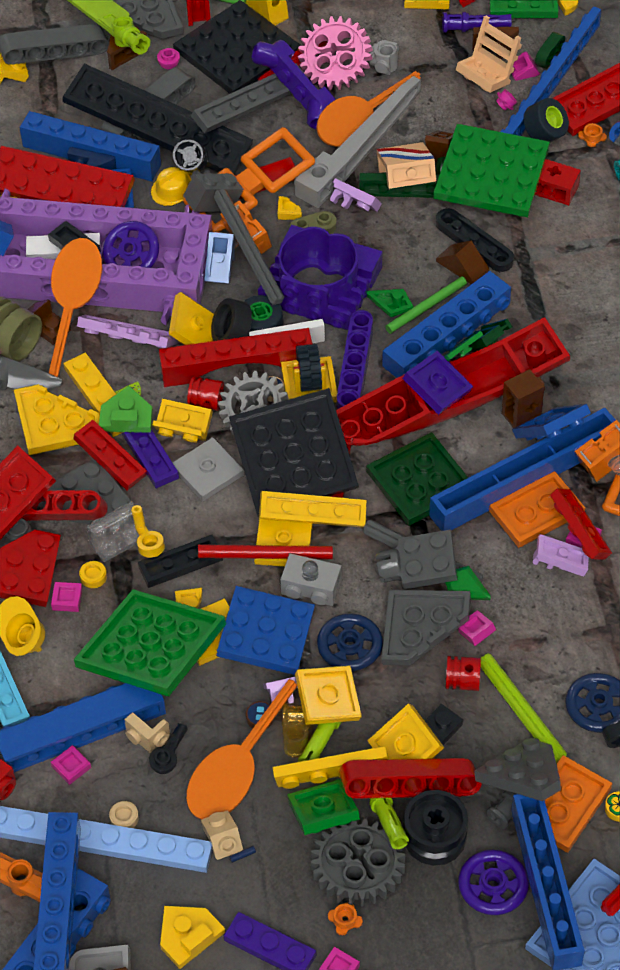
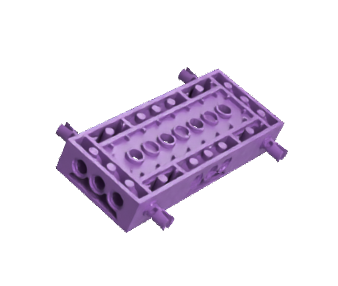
[0,189,212,325]

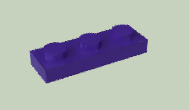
[121,430,179,488]
[224,912,317,970]

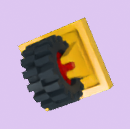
[281,344,337,402]

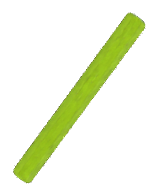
[481,653,567,764]

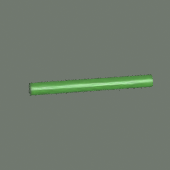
[385,276,467,334]

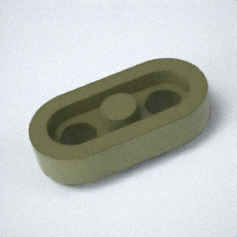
[290,211,336,234]

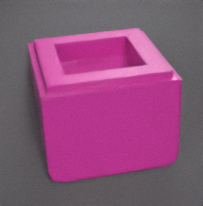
[512,51,540,81]

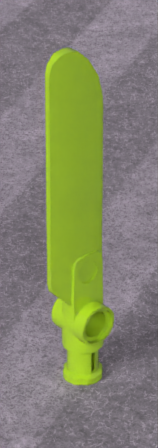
[67,0,150,55]

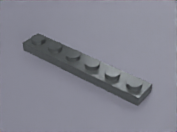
[191,64,308,133]

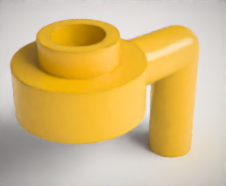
[131,505,165,558]

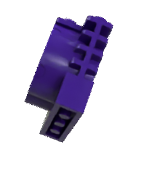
[258,225,383,330]

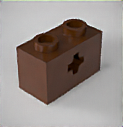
[501,369,545,428]

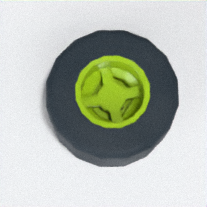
[524,98,569,142]

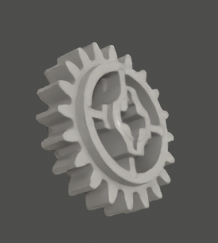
[218,371,289,435]

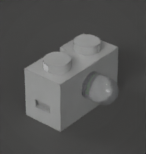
[280,553,342,606]

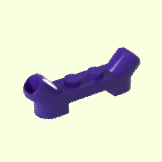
[252,40,335,129]

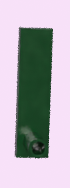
[359,157,445,198]

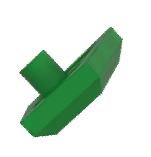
[367,289,414,317]
[445,566,491,600]

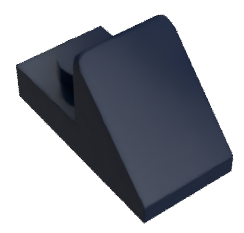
[67,147,117,170]

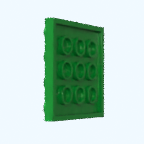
[433,124,550,218]
[74,589,226,697]

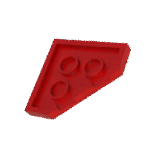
[0,530,61,607]

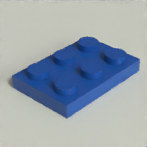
[512,404,591,441]

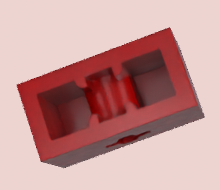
[535,159,581,206]

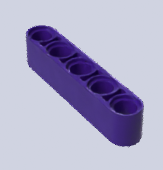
[337,310,373,409]

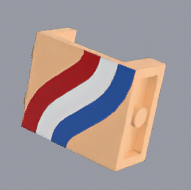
[376,142,436,189]

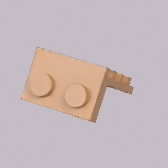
[456,15,522,93]

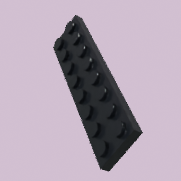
[62,63,253,175]

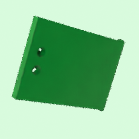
[443,331,483,361]

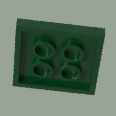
[366,432,468,526]

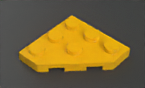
[14,384,100,455]

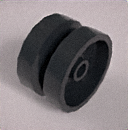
[403,790,468,866]

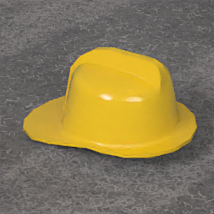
[151,167,192,206]
[0,596,46,656]

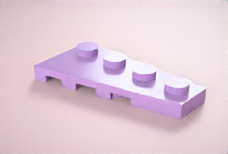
[77,315,179,348]

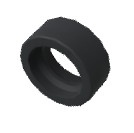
[211,298,252,341]

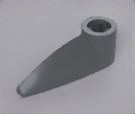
[0,357,63,390]

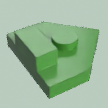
[99,386,153,433]

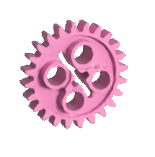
[298,16,373,90]

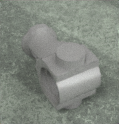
[352,40,399,75]

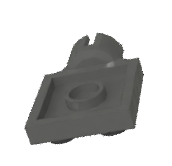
[376,529,458,589]

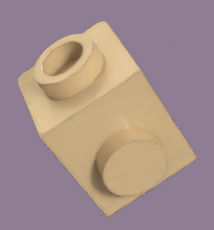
[124,712,170,753]
[201,810,243,860]

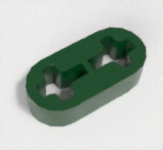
[535,32,565,69]

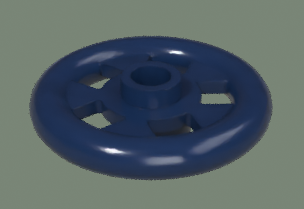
[317,614,383,671]
[565,673,620,733]

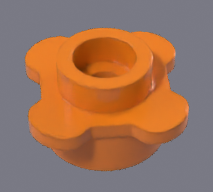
[578,123,607,147]
[328,902,363,936]

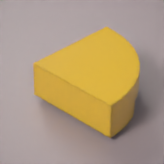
[558,0,579,16]
[278,196,302,220]
[175,588,202,608]

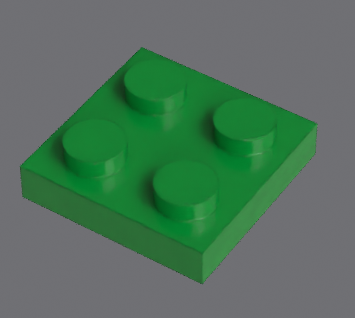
[287,779,360,835]

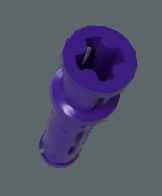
[442,12,512,33]

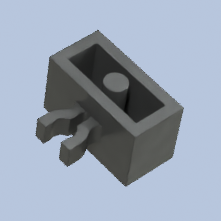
[183,170,244,212]

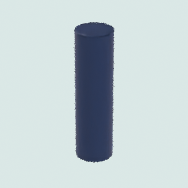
[229,846,256,863]

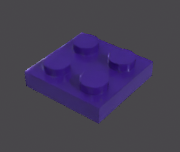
[402,351,473,415]

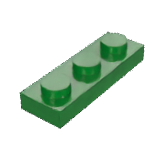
[489,0,558,18]

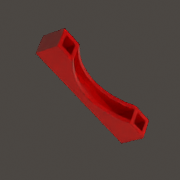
[159,328,312,387]

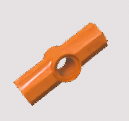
[0,852,43,902]

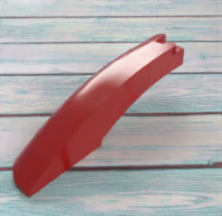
[336,317,570,446]

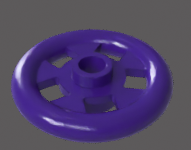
[103,221,159,268]
[458,850,529,915]

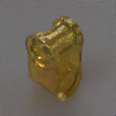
[282,703,311,758]

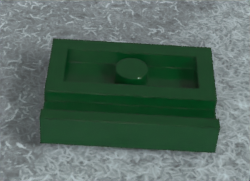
[458,319,512,353]

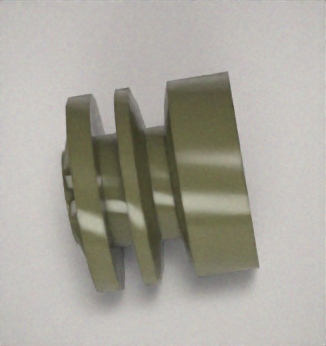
[0,296,42,362]

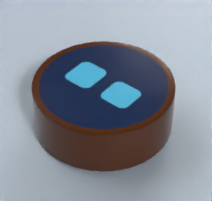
[246,701,274,729]

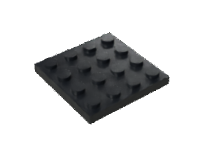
[173,0,301,94]
[229,388,359,517]

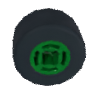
[244,295,283,336]

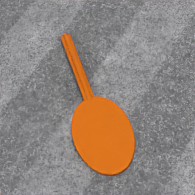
[316,71,421,147]
[49,238,102,377]
[187,679,297,820]

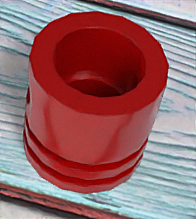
[187,376,224,411]
[445,656,481,691]

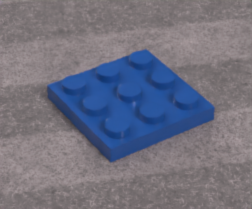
[216,586,315,675]

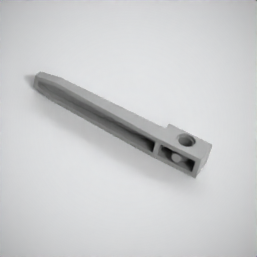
[294,76,421,208]

